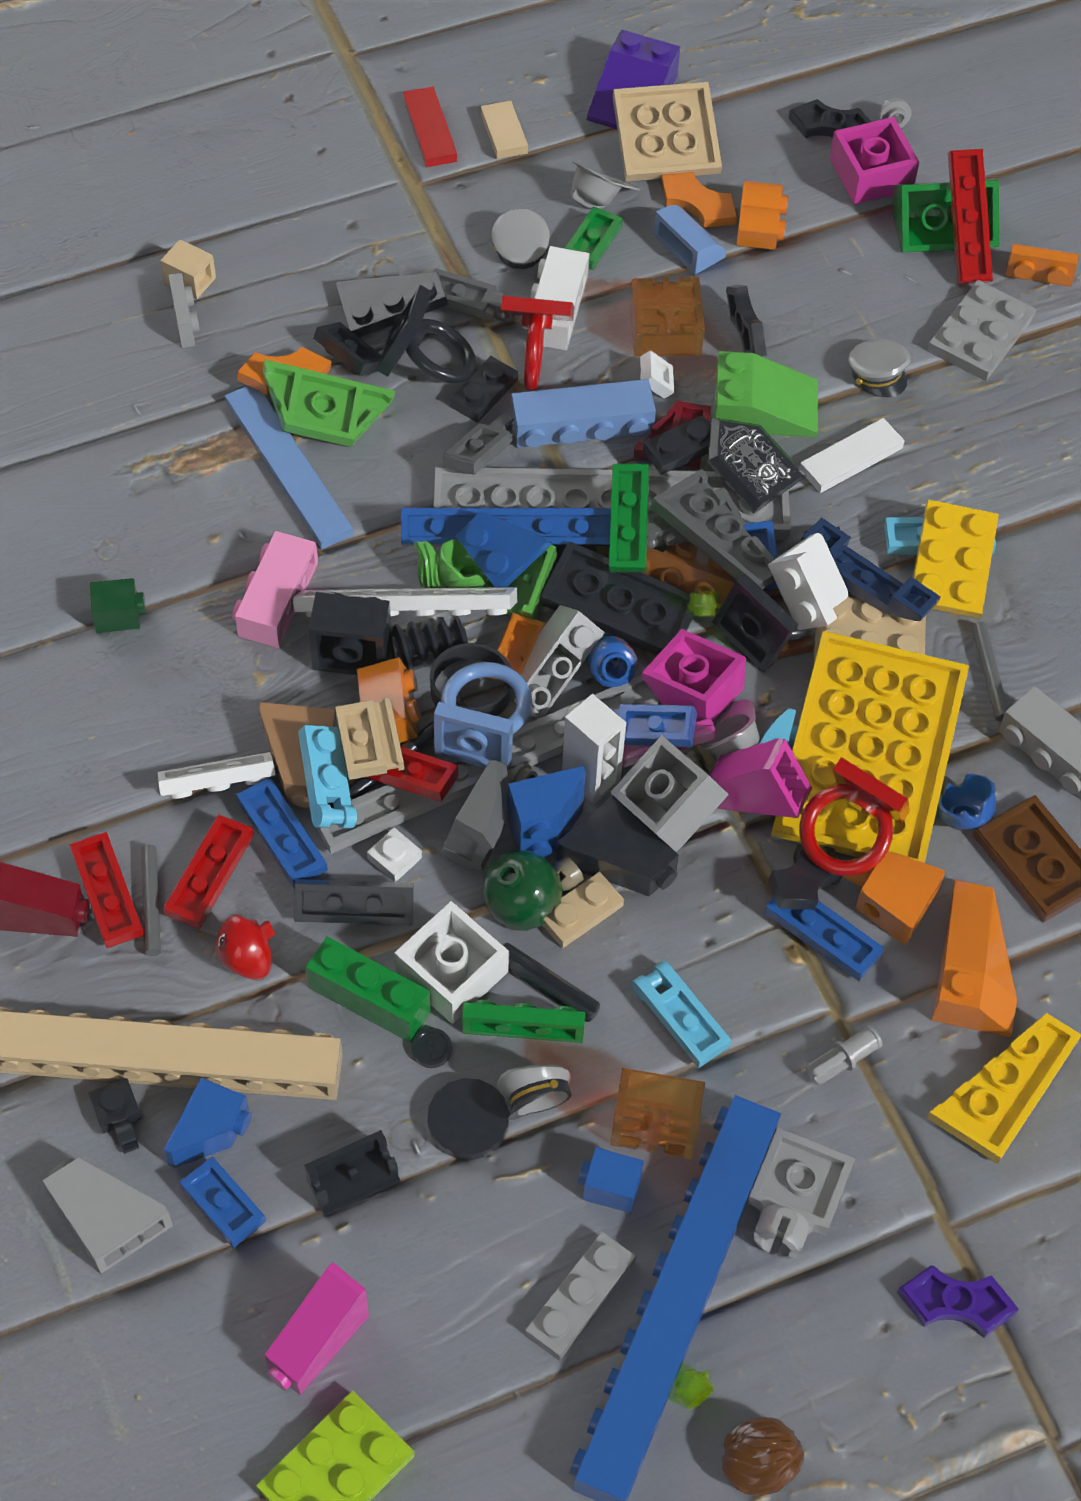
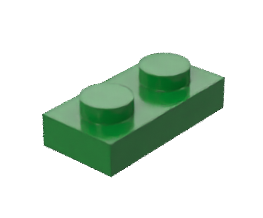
[565,206,623,270]

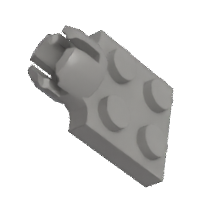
[747,1127,855,1259]

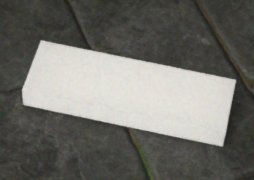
[800,418,905,493]

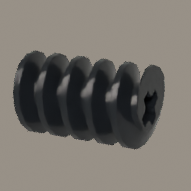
[390,615,468,670]

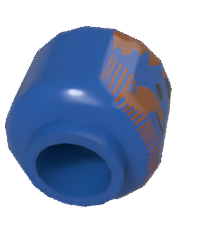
[587,636,638,688]

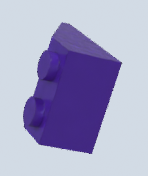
[586,29,680,129]

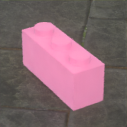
[232,531,318,648]

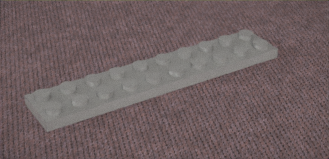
[434,467,791,538]

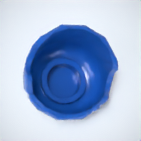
[937,773,996,830]

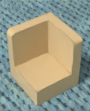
[160,240,216,299]

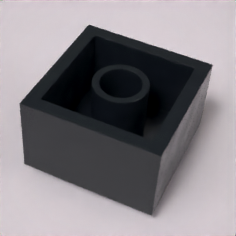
[308,592,392,675]

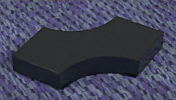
[789,99,871,138]
[726,284,767,357]
[768,844,843,910]

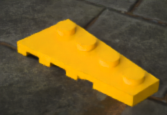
[927,1013,1081,1164]

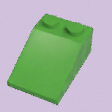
[714,351,818,437]

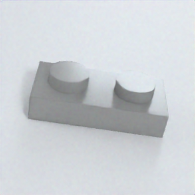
[168,273,200,348]

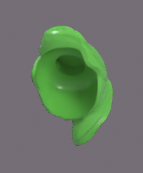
[414,539,494,589]

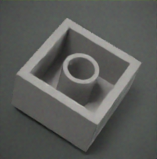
[610,735,729,852]

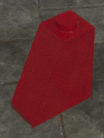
[0,862,89,937]

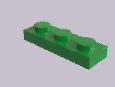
[609,464,650,572]
[462,1000,585,1043]

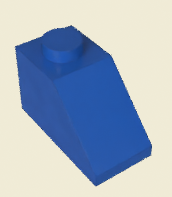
[164,1078,252,1168]

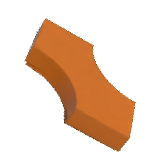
[661,172,737,228]
[237,347,332,395]

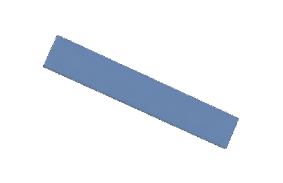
[225,386,353,549]

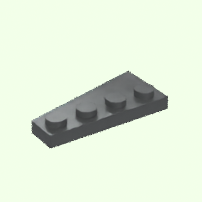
[650,469,775,590]

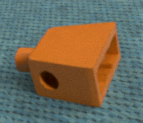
[844,851,946,945]

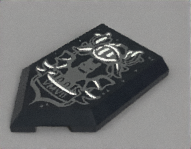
[707,417,806,514]

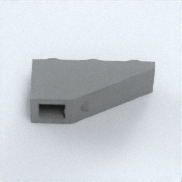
[511,605,605,720]

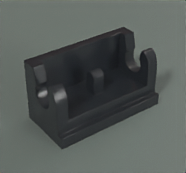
[305,1130,400,1217]

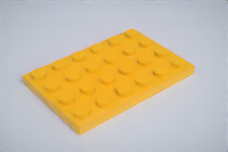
[771,631,969,863]

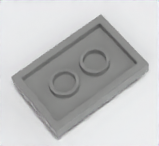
[927,280,1036,381]

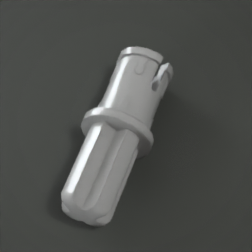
[806,1025,883,1085]

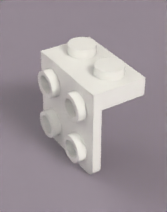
[768,533,848,630]

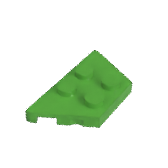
[262,359,395,447]

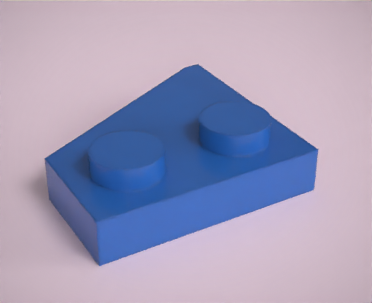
[456,511,553,588]

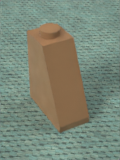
[259,702,337,808]

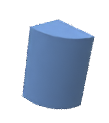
[654,205,726,275]

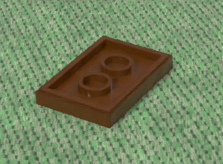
[972,795,1081,923]

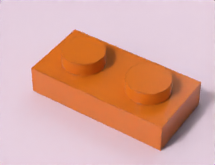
[1005,244,1079,287]

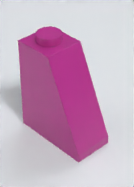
[709,738,812,818]
[265,1262,369,1395]

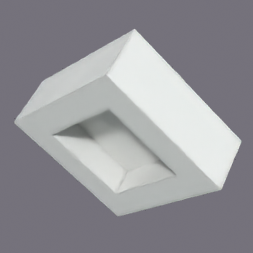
[640,350,674,399]
[367,828,422,882]

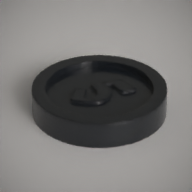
[412,1028,452,1068]

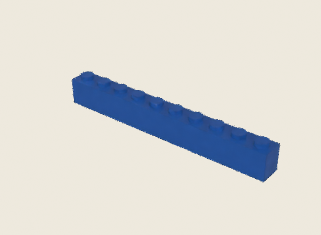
[569,1095,781,1501]

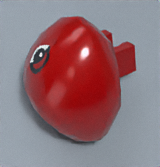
[215,914,275,981]

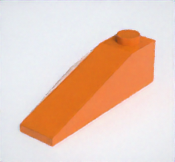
[932,880,1017,1038]

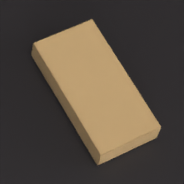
[481,101,528,159]

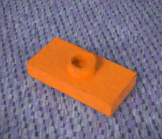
[488,613,547,683]

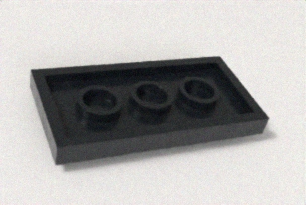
[539,541,702,656]

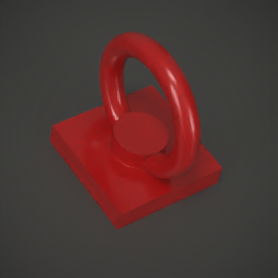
[501,296,575,392]
[799,757,910,876]

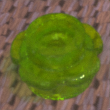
[687,591,723,616]
[675,1369,715,1410]

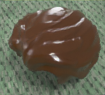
[721,1417,804,1496]

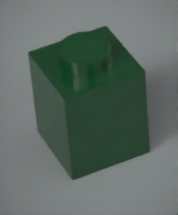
[90,578,146,633]

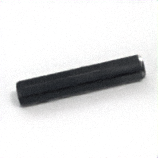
[503,943,600,1022]

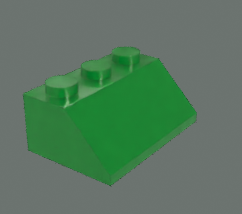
[893,179,1000,253]

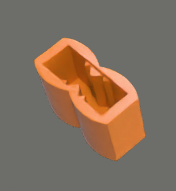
[736,180,788,250]

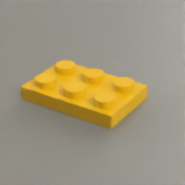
[913,499,999,619]

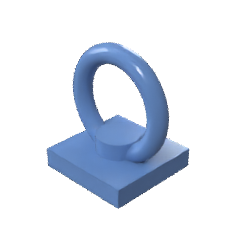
[434,662,532,771]

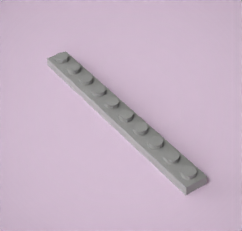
[316,674,662,854]

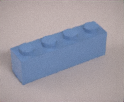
[511,379,656,448]

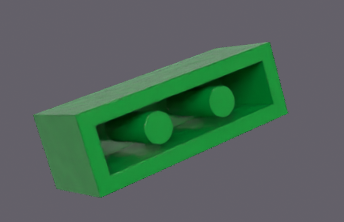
[305,936,431,1043]

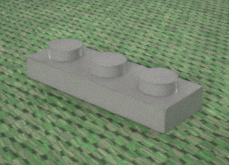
[525,1232,636,1361]

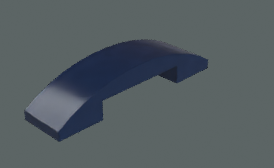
[800,517,941,621]

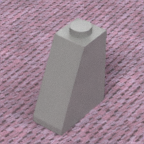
[42,1157,173,1274]

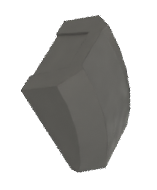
[439,760,509,870]

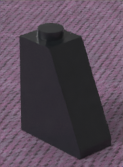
[556,796,679,897]

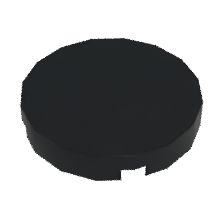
[427,1078,509,1160]

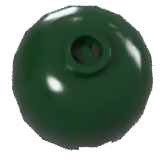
[481,850,563,931]

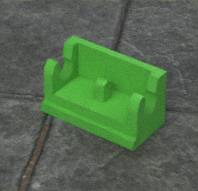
[504,545,558,620]

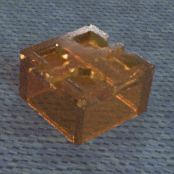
[630,277,705,357]
[611,1068,705,1160]

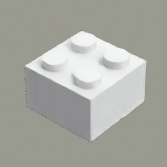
[394,901,509,1024]

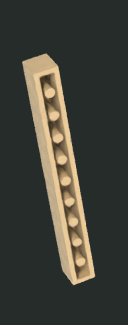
[0,1007,343,1100]

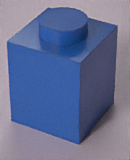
[578,1147,644,1213]

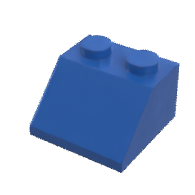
[508,766,586,858]

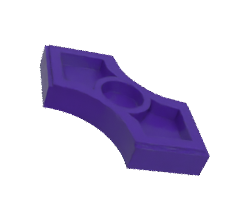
[897,1265,1019,1338]

